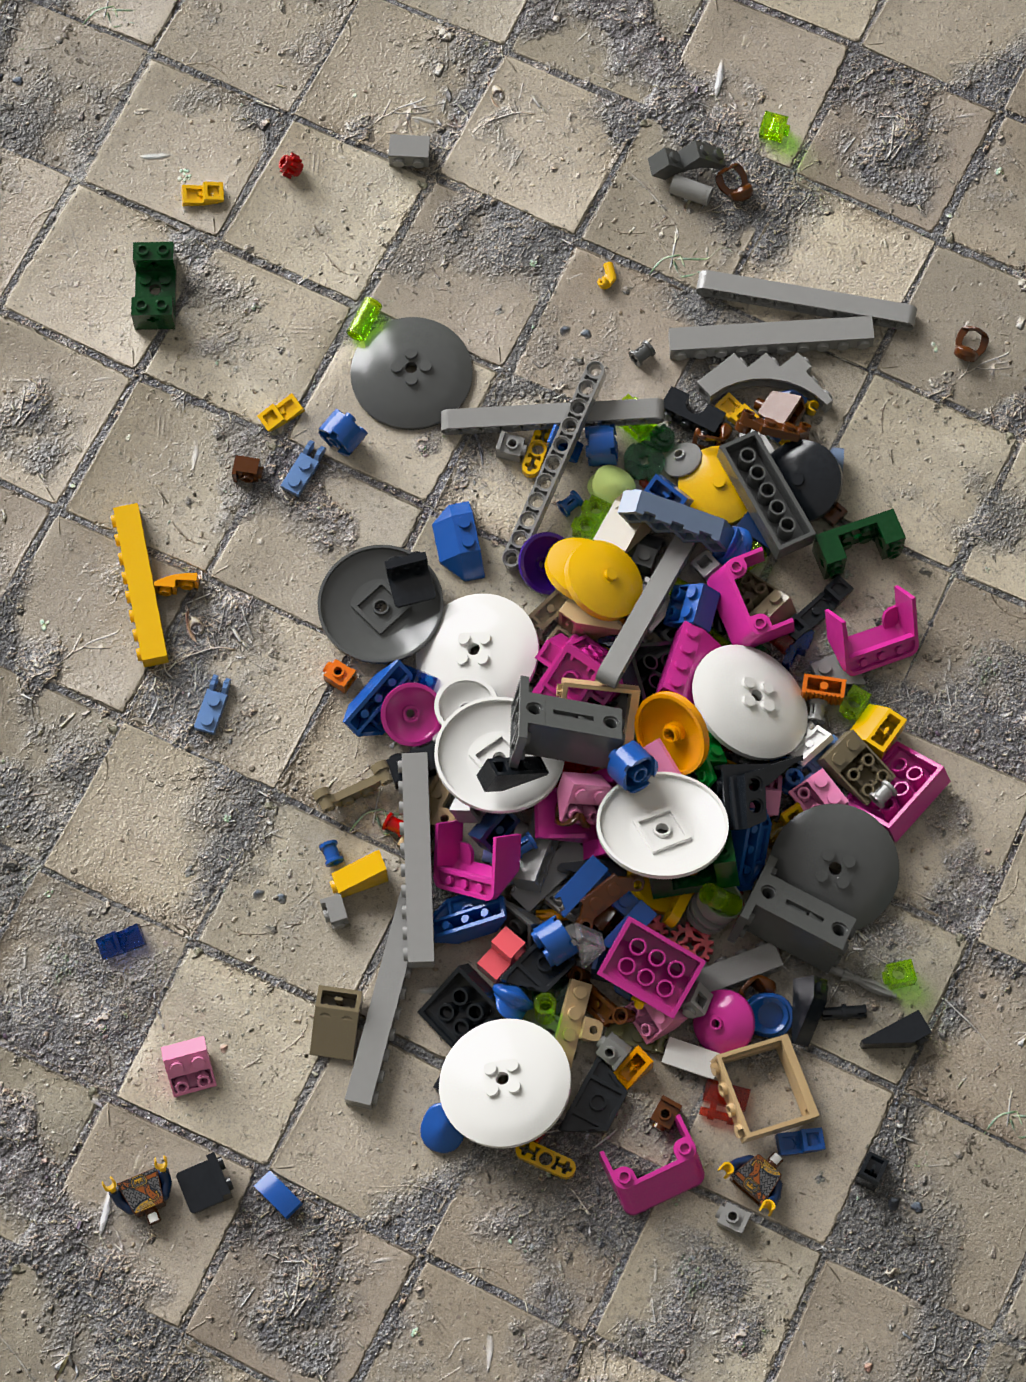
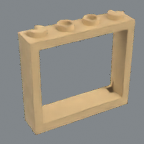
[556,677,641,771]
[710,1034,820,1144]

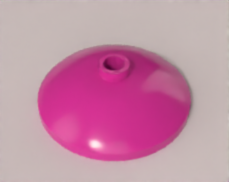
[380,683,442,746]
[693,989,755,1054]

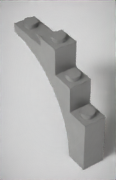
[696,353,833,413]

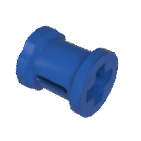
[556,490,584,517]
[782,768,804,795]
[520,831,538,859]
[319,840,344,867]

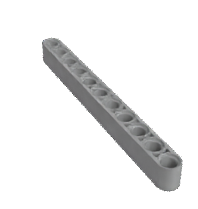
[696,270,917,331]
[502,361,606,571]
[441,398,665,435]
[595,535,698,689]

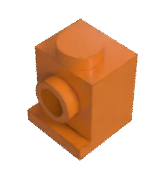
[323,659,357,694]

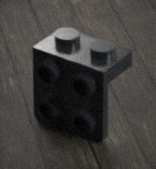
[384,551,436,608]
[176,1152,234,1214]

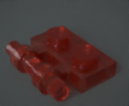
[699,1078,751,1126]

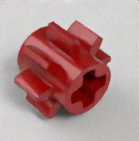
[279,152,304,179]

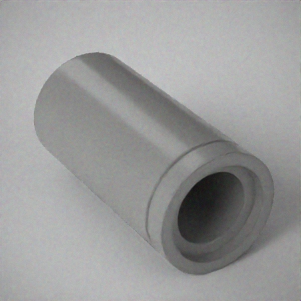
[669,174,714,206]

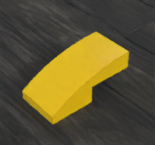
[181,182,224,206]
[714,392,759,425]
[257,393,305,432]

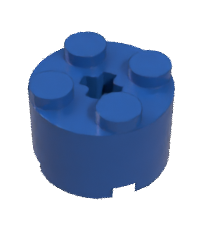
[318,409,368,457]
[585,424,618,467]
[607,740,658,793]
[531,915,579,967]

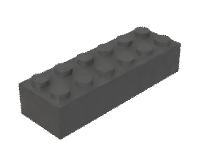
[717,431,816,560]

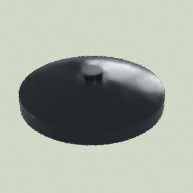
[771,440,843,522]

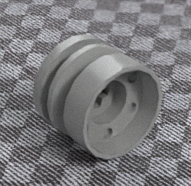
[686,886,743,935]

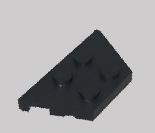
[500,919,576,995]
[558,1056,628,1133]

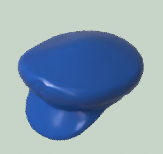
[712,526,753,565]
[492,984,534,1020]
[748,993,792,1038]
[420,1103,464,1154]

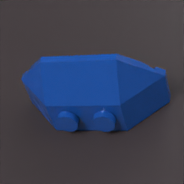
[432,501,485,582]
[343,659,413,737]
[731,807,772,891]
[433,894,507,944]

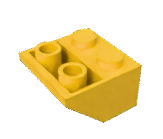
[850,704,907,760]

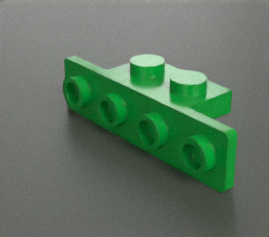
[695,731,727,788]

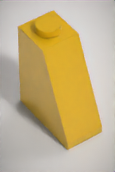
[330,850,389,898]

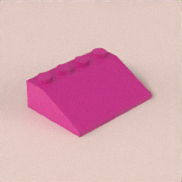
[655,621,722,706]
[846,741,951,843]
[597,916,707,1019]

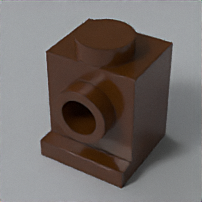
[232,455,264,483]
[650,1095,682,1133]

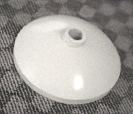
[434,676,497,726]

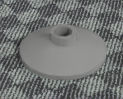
[663,443,702,478]

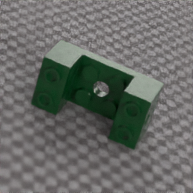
[131,242,177,330]
[812,509,906,580]
[649,830,740,899]

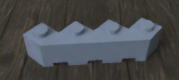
[617,489,734,552]

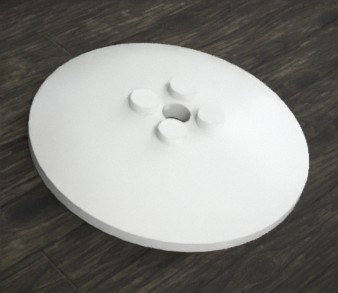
[416,594,540,698]
[692,645,808,761]
[434,697,564,814]
[596,772,729,879]
[439,1019,572,1149]

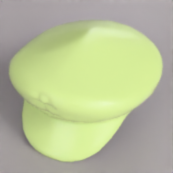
[587,464,636,508]

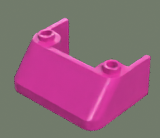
[707,547,795,648]
[825,585,919,676]
[433,820,521,901]
[599,1114,705,1216]

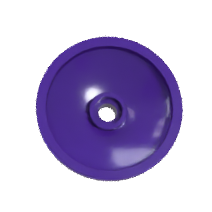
[518,532,565,595]

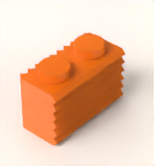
[801,673,847,706]

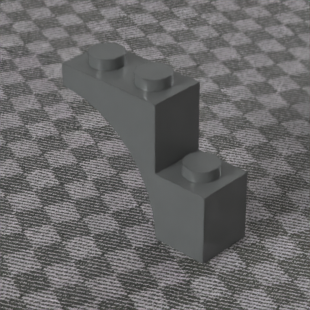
[648,140,726,180]

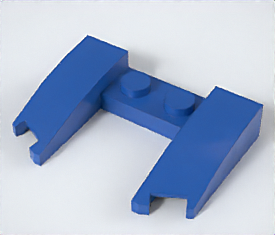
[554,855,657,950]

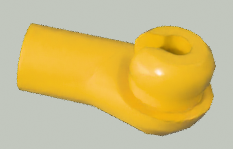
[597,262,617,290]

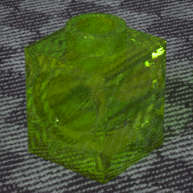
[759,111,791,143]
[839,684,872,721]
[882,959,917,990]

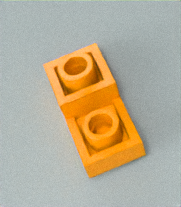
[154,573,199,596]

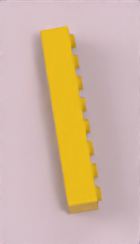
[111,503,169,668]

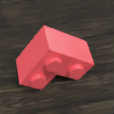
[477,926,526,984]

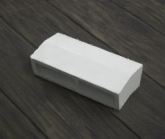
[661,1037,720,1080]

